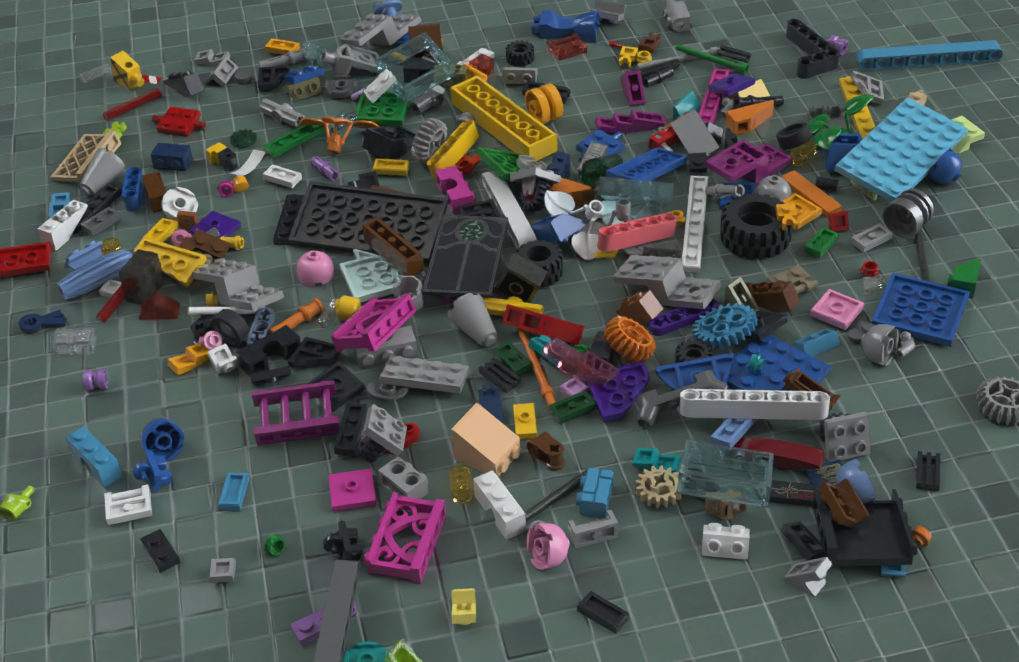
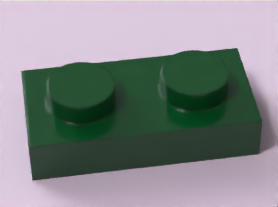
[492,341,533,376]
[549,391,596,424]

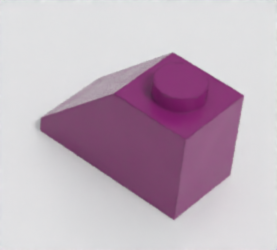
[620,70,646,106]

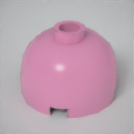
[296,251,334,287]
[527,523,570,570]

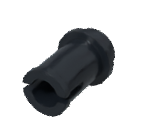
[815,175,838,191]

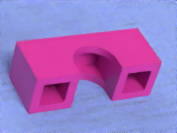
[435,166,475,214]

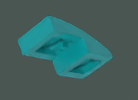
[632,448,682,473]

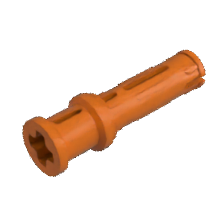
[269,298,324,333]

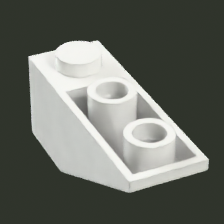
[37,200,88,251]

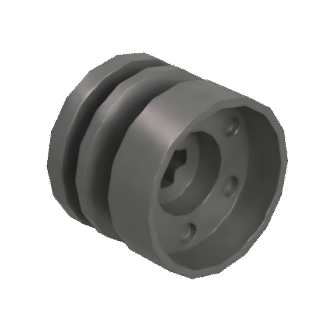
[883,188,934,238]

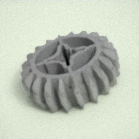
[411,118,447,164]
[976,375,1019,426]

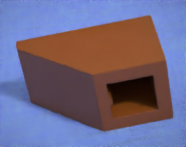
[616,290,663,324]

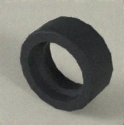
[776,122,812,150]
[210,309,249,347]

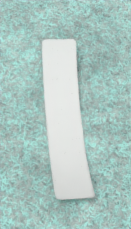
[223,150,265,176]

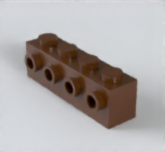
[362,217,424,276]

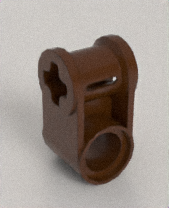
[526,432,565,471]

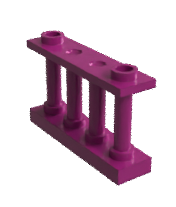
[251,381,340,445]

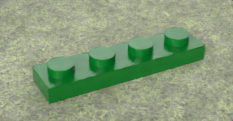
[263,118,326,158]

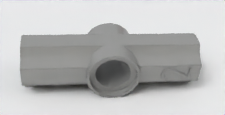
[259,98,305,128]

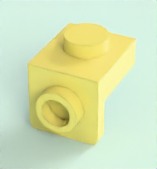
[451,588,476,625]

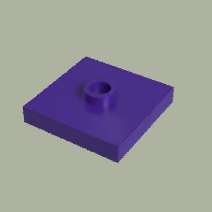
[708,73,755,96]
[189,211,241,239]

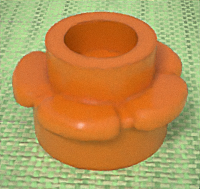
[912,525,932,547]

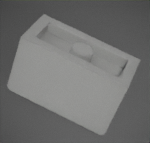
[204,56,238,87]

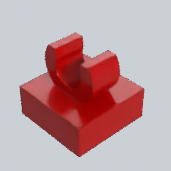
[827,210,849,232]

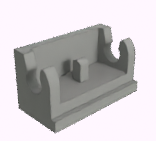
[567,510,618,549]

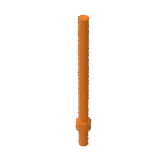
[517,328,555,407]

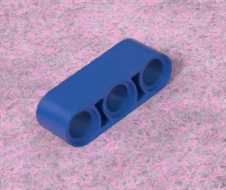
[122,167,145,211]

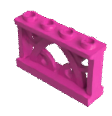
[331,294,417,352]
[364,493,446,584]

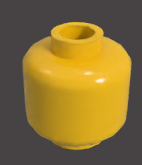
[334,295,362,321]

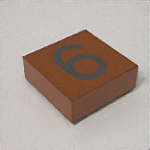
[177,211,198,230]

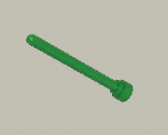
[675,44,749,76]

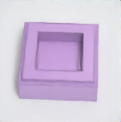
[560,377,589,397]

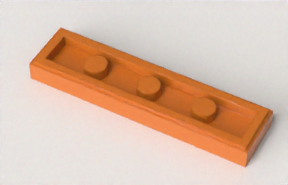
[781,170,842,217]

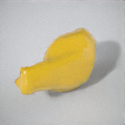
[594,249,619,259]

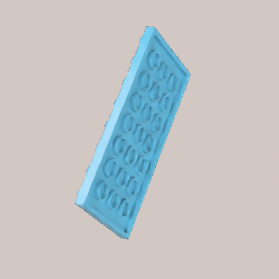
[834,97,968,202]

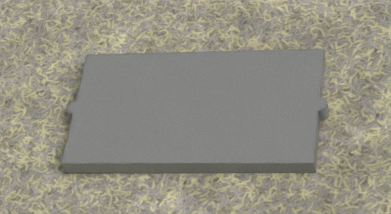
[670,110,720,158]

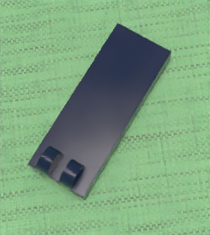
[478,384,505,425]

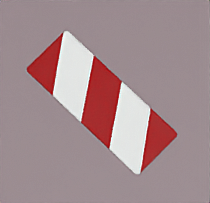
[141,74,162,84]

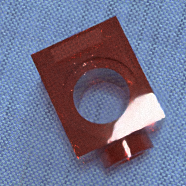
[469,54,494,76]

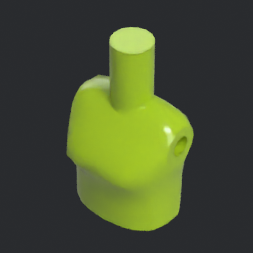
[0,485,35,520]

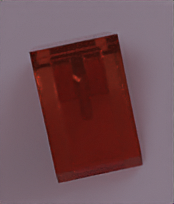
[139,290,180,320]

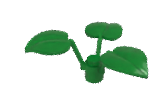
[807,95,875,150]

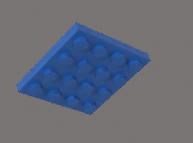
[872,272,970,347]
[727,335,831,391]

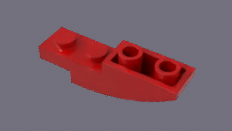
[502,304,585,345]

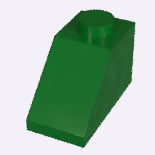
[947,259,981,298]

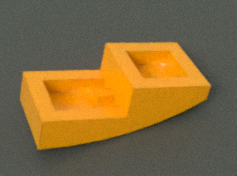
[167,344,210,375]

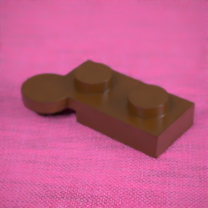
[181,228,230,259]

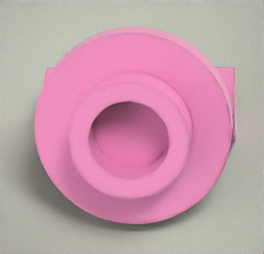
[171,229,192,248]
[198,331,222,350]

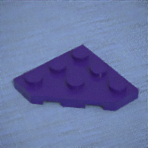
[585,362,650,422]

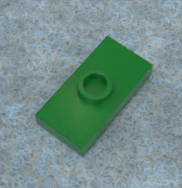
[803,227,839,258]

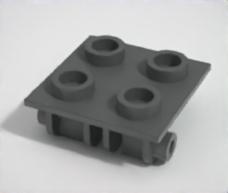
[807,104,847,129]

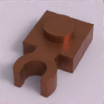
[638,32,661,53]

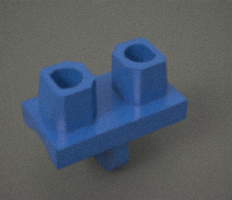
[132,450,171,492]

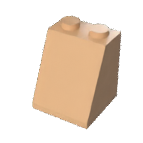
[451,403,521,477]

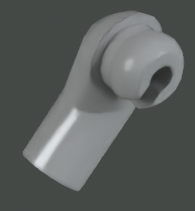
[720,97,734,118]
[895,331,915,358]

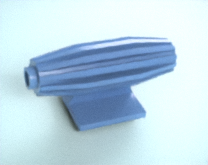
[56,241,134,300]

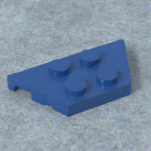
[655,353,734,391]

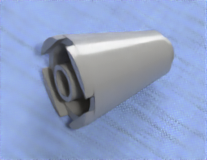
[79,148,126,196]
[448,293,497,347]

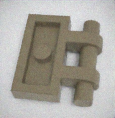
[767,265,818,295]

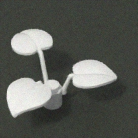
[544,190,624,261]

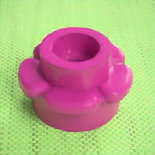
[217,180,234,197]

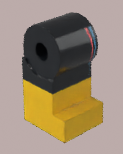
[206,142,238,171]

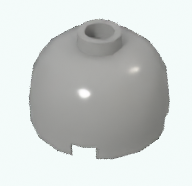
[755,175,792,202]
[861,324,898,366]

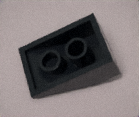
[362,125,416,160]

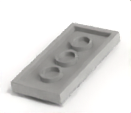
[380,356,469,394]

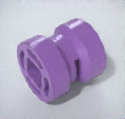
[827,35,849,55]
[83,369,108,391]

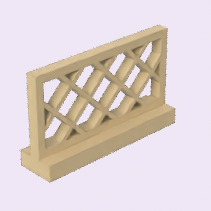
[50,130,121,182]

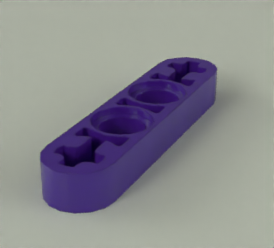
[649,298,718,336]

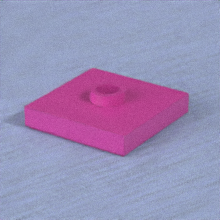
[328,468,376,512]

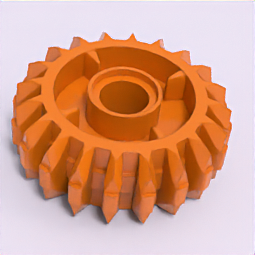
[603,316,656,363]

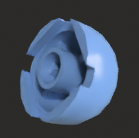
[836,459,876,503]

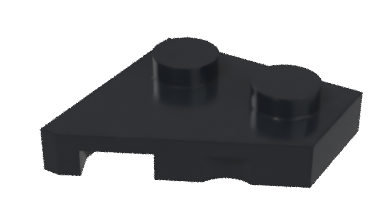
[258,65,290,91]

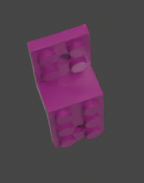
[705,139,792,185]

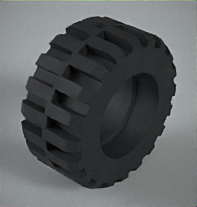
[720,193,792,259]

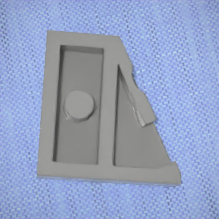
[850,70,884,105]

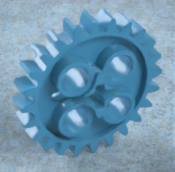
[692,303,758,349]

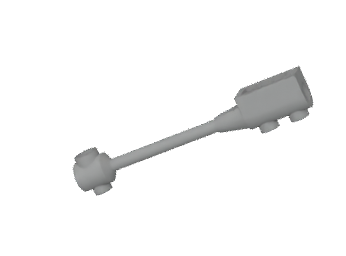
[663,0,691,32]

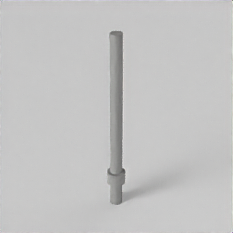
[637,46,729,69]

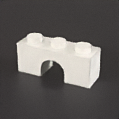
[473,470,526,540]

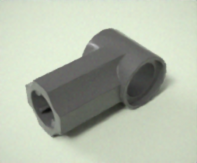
[410,88,444,115]

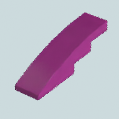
[594,110,667,133]

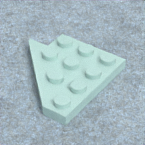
[340,249,426,302]

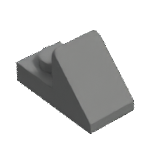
[783,557,832,596]

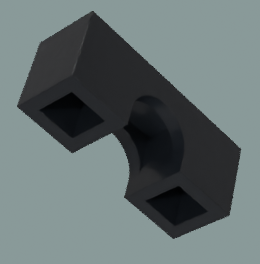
[236,325,301,376]

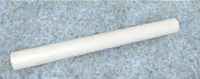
[188,306,265,315]

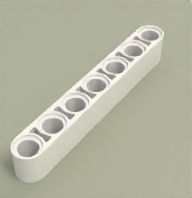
[481,171,536,249]
[680,389,830,420]

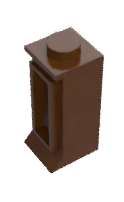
[142,171,166,213]
[781,367,841,411]

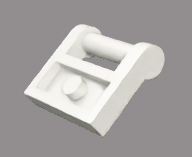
[104,484,152,525]

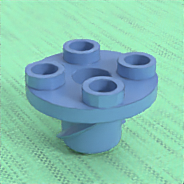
[372,0,402,19]

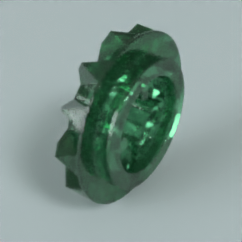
[230,129,257,148]

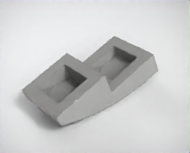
[193,49,230,66]

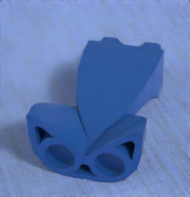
[531,10,601,43]

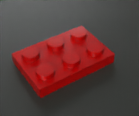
[0,242,52,277]

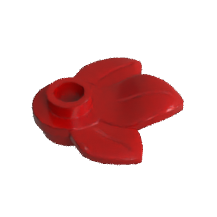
[455,154,481,175]

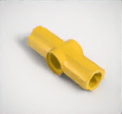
[484,296,543,317]

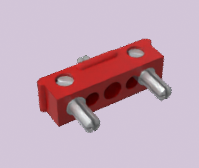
[648,125,680,152]

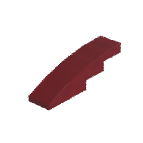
[730,437,825,470]

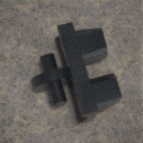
[323,521,362,560]

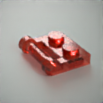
[546,33,587,61]

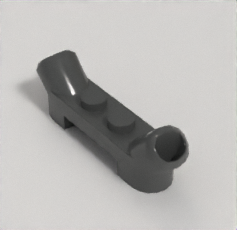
[636,370,728,428]

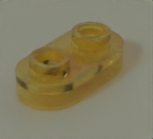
[790,141,817,166]
[449,465,473,504]

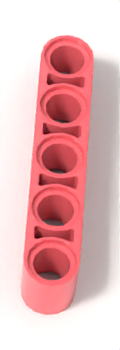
[597,213,677,252]

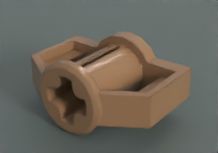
[705,487,747,520]

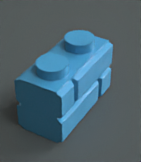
[576,467,614,518]

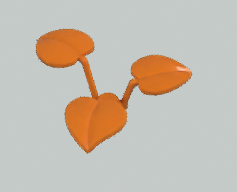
[299,116,379,153]

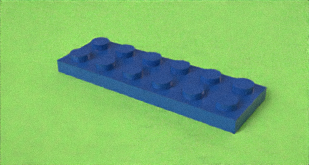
[605,147,688,188]

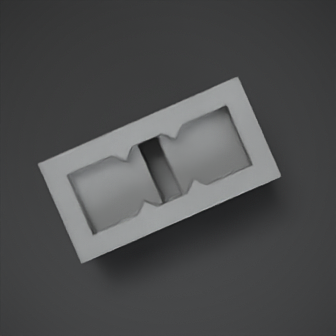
[378,456,429,499]

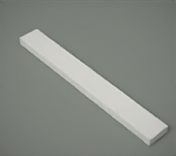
[682,176,708,273]

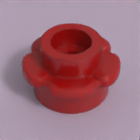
[860,261,879,278]

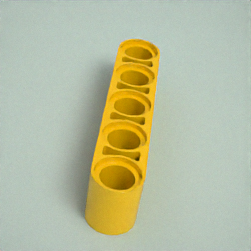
[427,120,480,180]

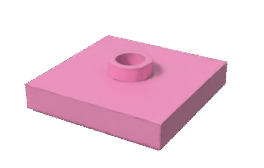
[810,289,865,330]

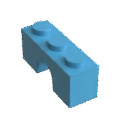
[66,426,123,488]

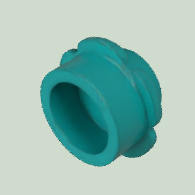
[748,354,764,373]

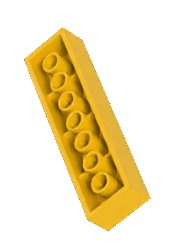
[450,75,558,161]

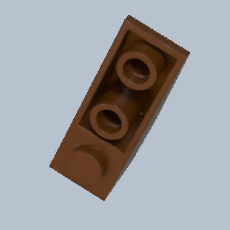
[745,281,800,312]

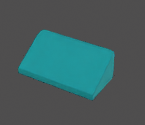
[673,91,700,121]

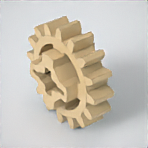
[635,466,684,508]

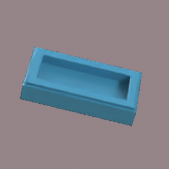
[218,472,250,511]

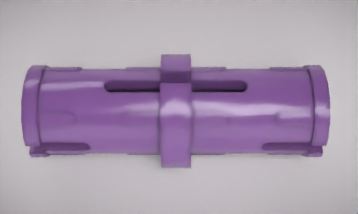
[310,156,340,181]

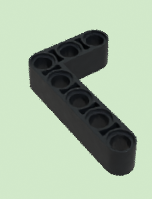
[786,19,839,79]

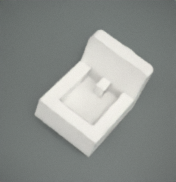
[207,344,237,374]

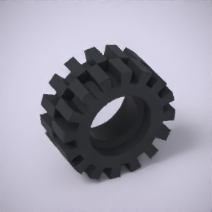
[506,40,535,67]
[675,339,712,363]

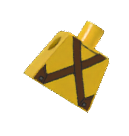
[110,51,145,90]

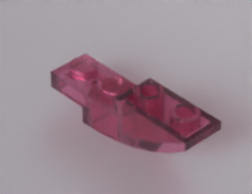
[542,337,620,383]

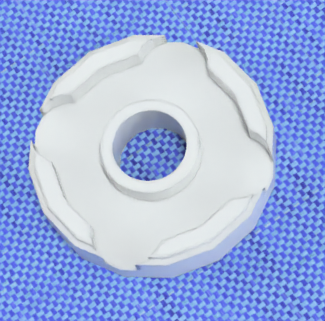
[161,187,198,221]

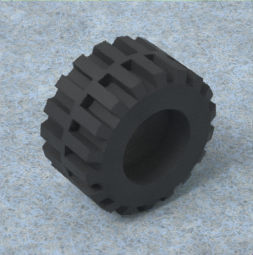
[516,240,563,288]

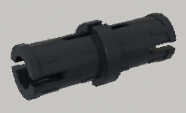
[642,66,674,88]

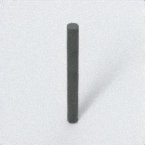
[915,233,931,282]
[525,469,587,522]

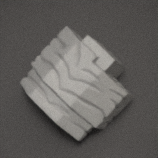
[393,276,425,310]

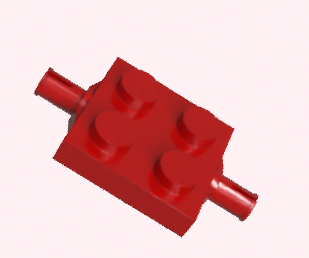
[152,107,206,137]

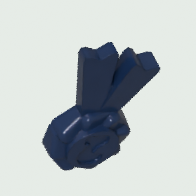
[19,310,67,333]

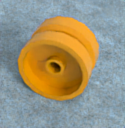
[525,83,564,124]

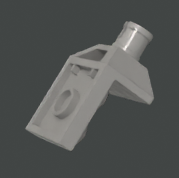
[321,43,384,75]

